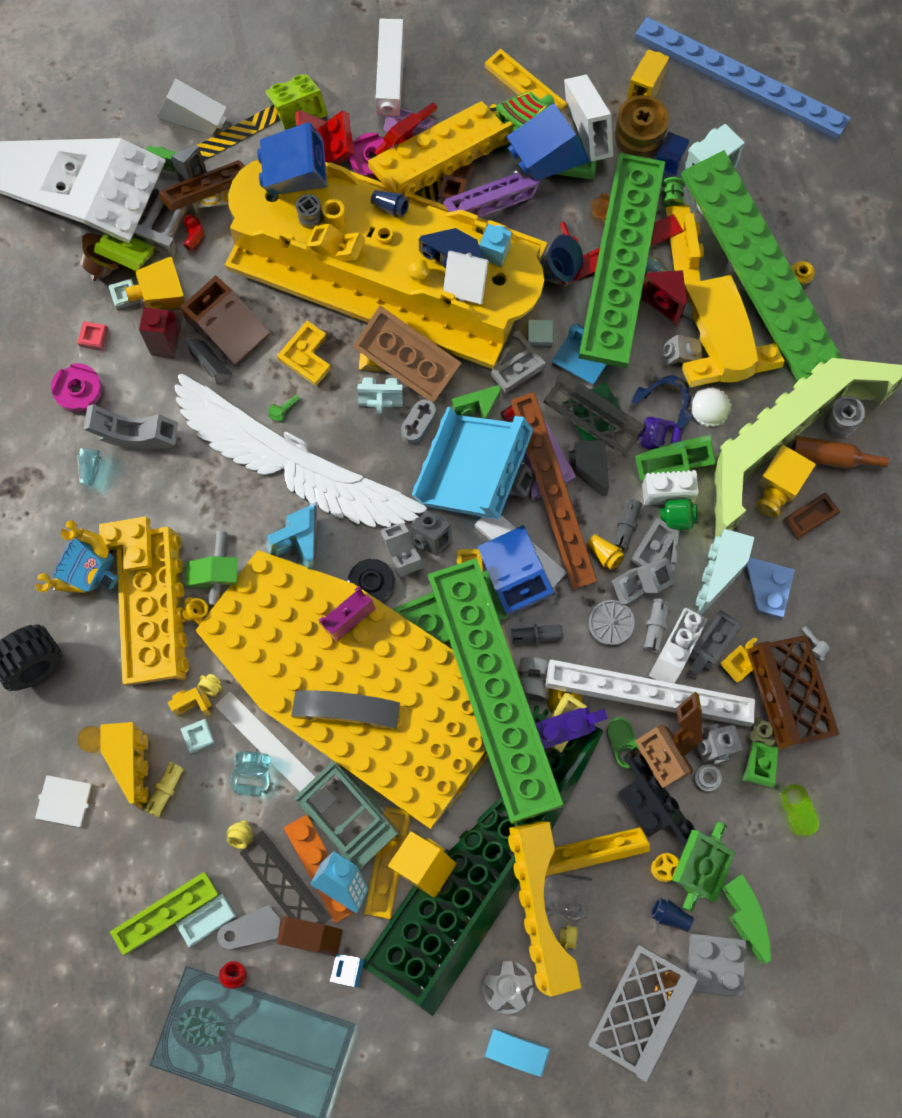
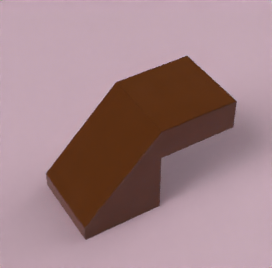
[438,164,475,199]
[673,692,702,757]
[276,916,343,957]

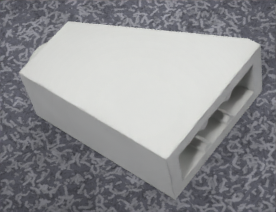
[157,78,227,135]

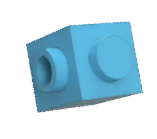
[479,224,512,267]

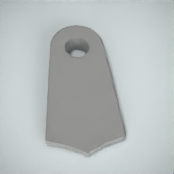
[217,905,281,949]

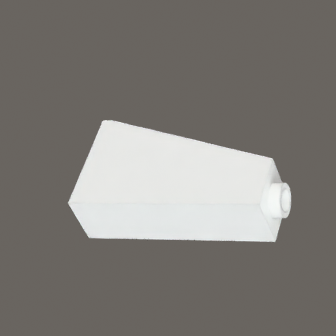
[376,19,404,116]
[564,74,613,162]

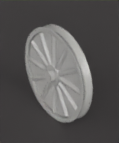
[588,600,635,646]

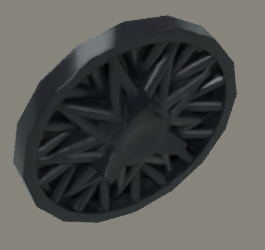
[348,559,395,603]

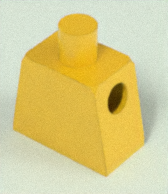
[125,257,185,310]

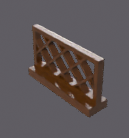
[747,635,840,750]

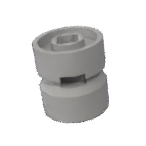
[824,396,865,439]
[518,657,550,702]

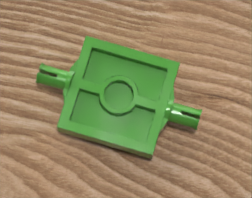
[672,821,735,912]

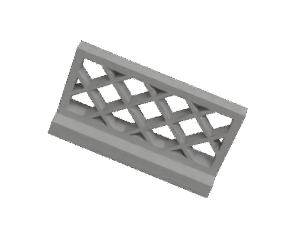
[588,944,701,1082]

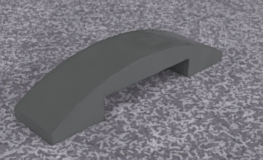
[291,690,400,730]

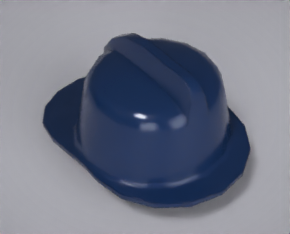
[541,234,583,284]

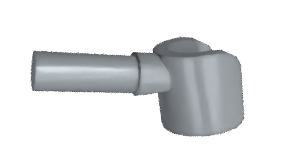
[802,626,829,661]

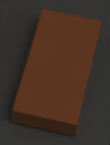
[783,492,841,540]

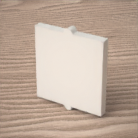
[443,251,489,304]
[35,775,92,828]

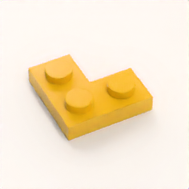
[277,321,331,387]
[99,516,152,572]

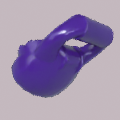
[639,417,683,450]

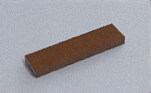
[159,160,245,211]

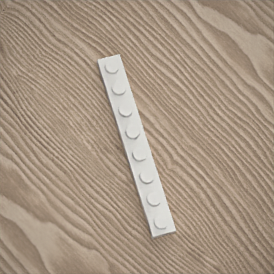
[546,659,755,727]

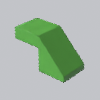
[184,556,238,589]

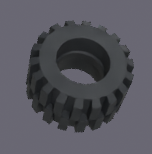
[0,624,63,691]

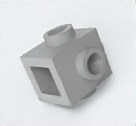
[697,724,743,765]

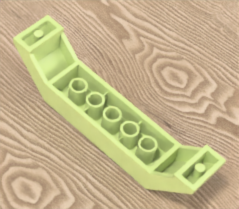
[714,358,902,537]

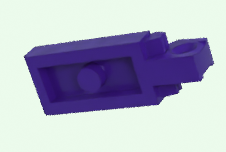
[535,707,608,749]

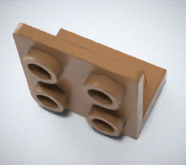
[635,724,693,788]

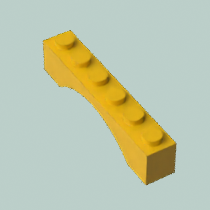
[508,821,581,997]

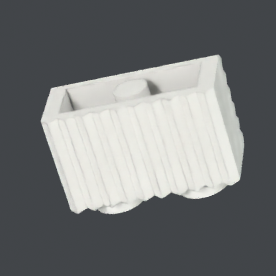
[642,470,699,506]

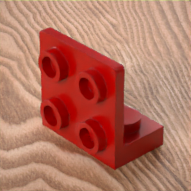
[295,110,354,165]

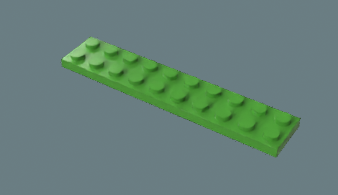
[681,150,843,382]
[578,153,665,368]
[427,558,563,824]

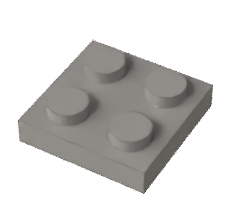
[687,934,746,997]

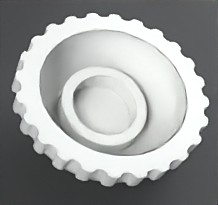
[689,387,731,428]

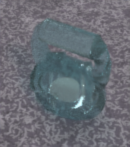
[230,751,270,797]

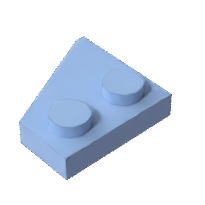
[745,557,795,620]

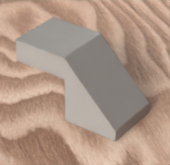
[380,523,424,577]
[612,559,676,604]

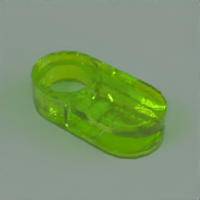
[780,784,819,837]

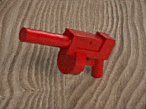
[375,102,437,155]

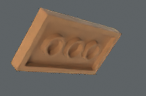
[352,306,462,403]

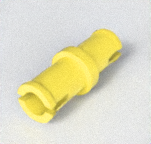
[144,762,184,818]

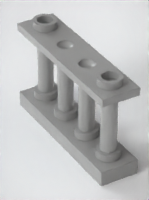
[132,184,198,258]

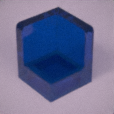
[656,131,689,175]

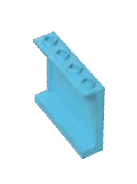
[412,407,534,520]

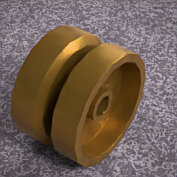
[614,95,669,158]

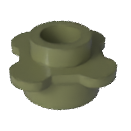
[749,717,775,746]

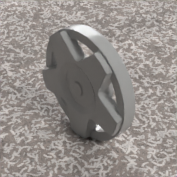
[482,960,534,1014]

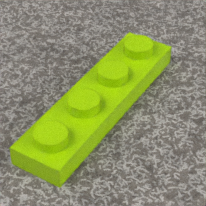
[110,871,219,956]

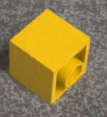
[758,445,816,504]
[388,831,457,898]

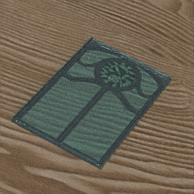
[149,966,356,1118]

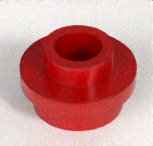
[219,961,247,989]

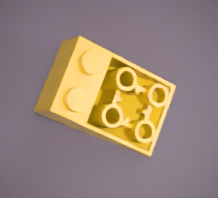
[100,722,149,811]

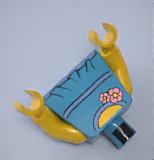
[35,520,119,593]

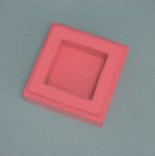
[77,321,108,350]

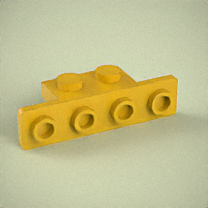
[666,204,704,284]

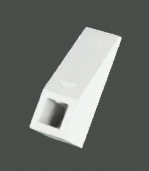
[649,607,708,684]

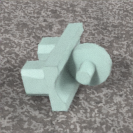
[357,377,403,415]

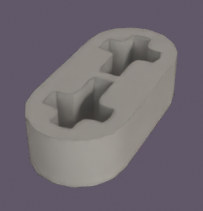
[401,400,436,444]

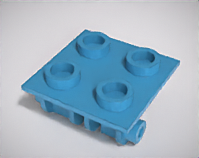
[551,323,607,385]

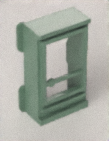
[294,761,402,872]

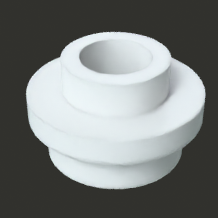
[695,764,722,792]

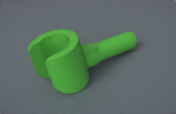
[268,395,300,422]

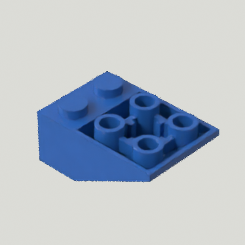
[478,525,556,616]

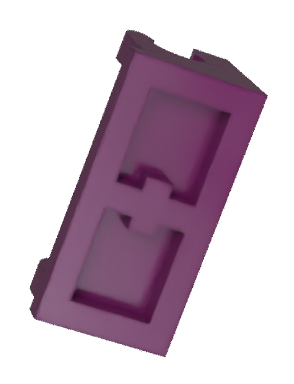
[318,586,376,642]

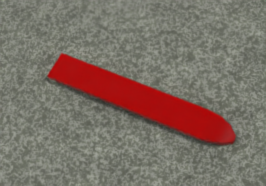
[557,214,683,285]

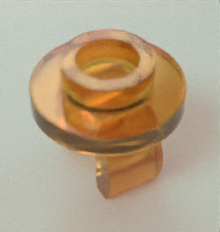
[591,193,610,219]
[655,970,681,999]

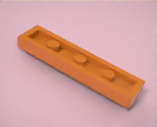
[284,814,354,924]

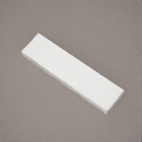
[475,515,567,589]

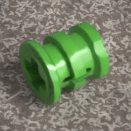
[662,177,686,207]

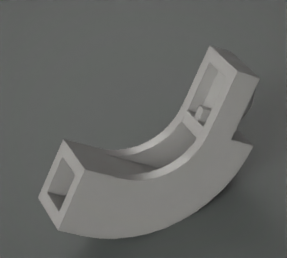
[83,404,178,449]

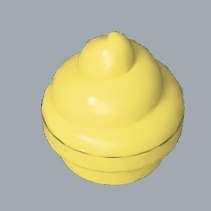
[227,820,254,849]

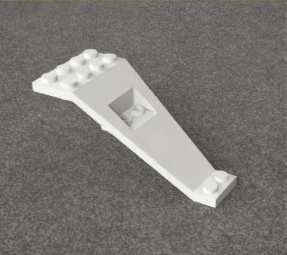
[0,138,166,244]

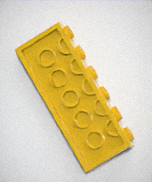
[368,101,514,197]
[117,526,189,686]

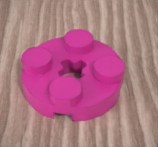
[349,133,394,179]
[51,363,102,413]

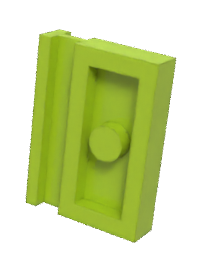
[94,233,154,271]

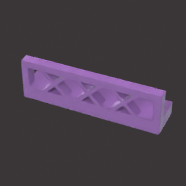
[443,173,540,218]

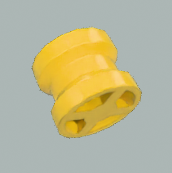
[756,487,788,518]
[651,853,679,882]

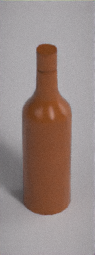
[791,435,889,469]

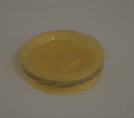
[77,726,101,753]

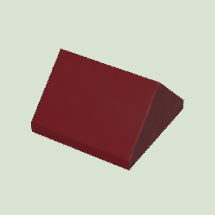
[640,270,687,327]

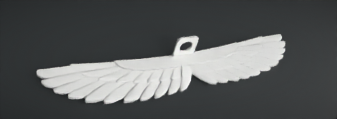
[175,374,427,528]

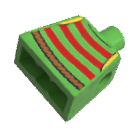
[496,92,555,131]

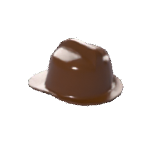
[81,233,119,281]

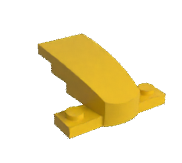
[682,275,784,388]

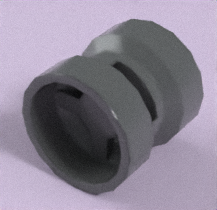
[296,194,323,228]

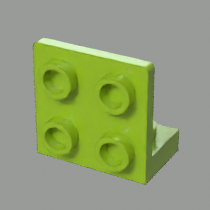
[265,74,328,131]

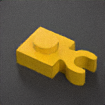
[720,637,758,683]

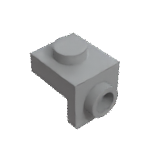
[663,335,702,366]

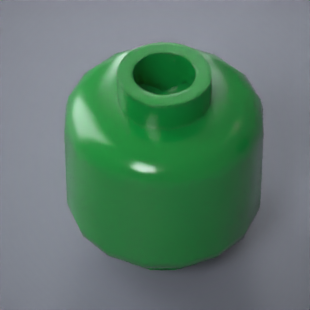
[660,498,698,531]

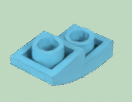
[485,1029,551,1077]

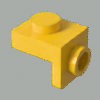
[167,687,212,717]

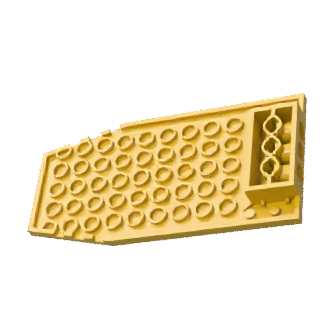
[195,550,488,830]

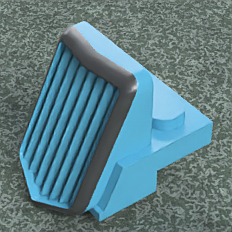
[266,502,319,569]

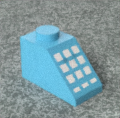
[310,851,368,913]

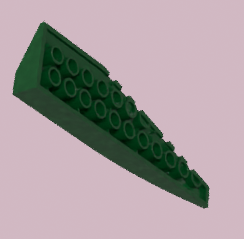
[363,726,603,1016]

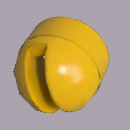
[407,260,429,282]

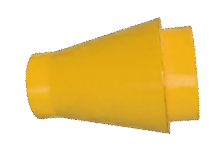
[586,534,625,570]

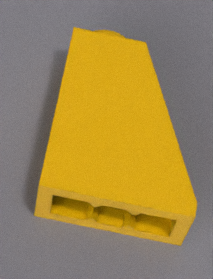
[627,49,670,100]

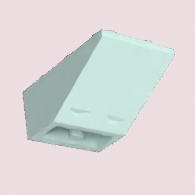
[695,529,754,616]

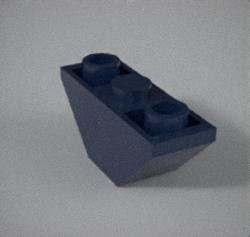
[418,228,482,269]

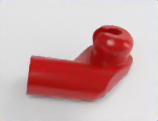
[183,215,204,251]

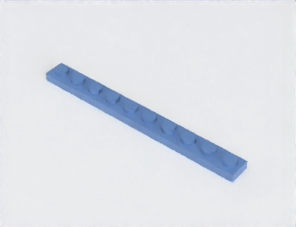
[635,17,851,140]

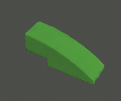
[635,435,715,481]
[721,874,771,964]

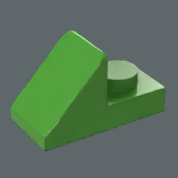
[452,385,501,419]
[742,742,778,788]

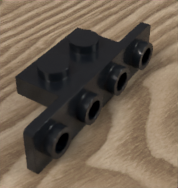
[619,747,695,846]

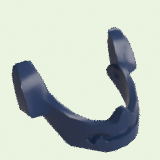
[631,375,693,429]

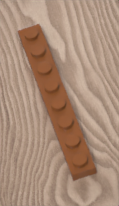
[511,392,598,590]

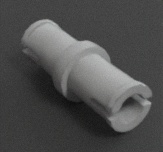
[643,599,670,653]

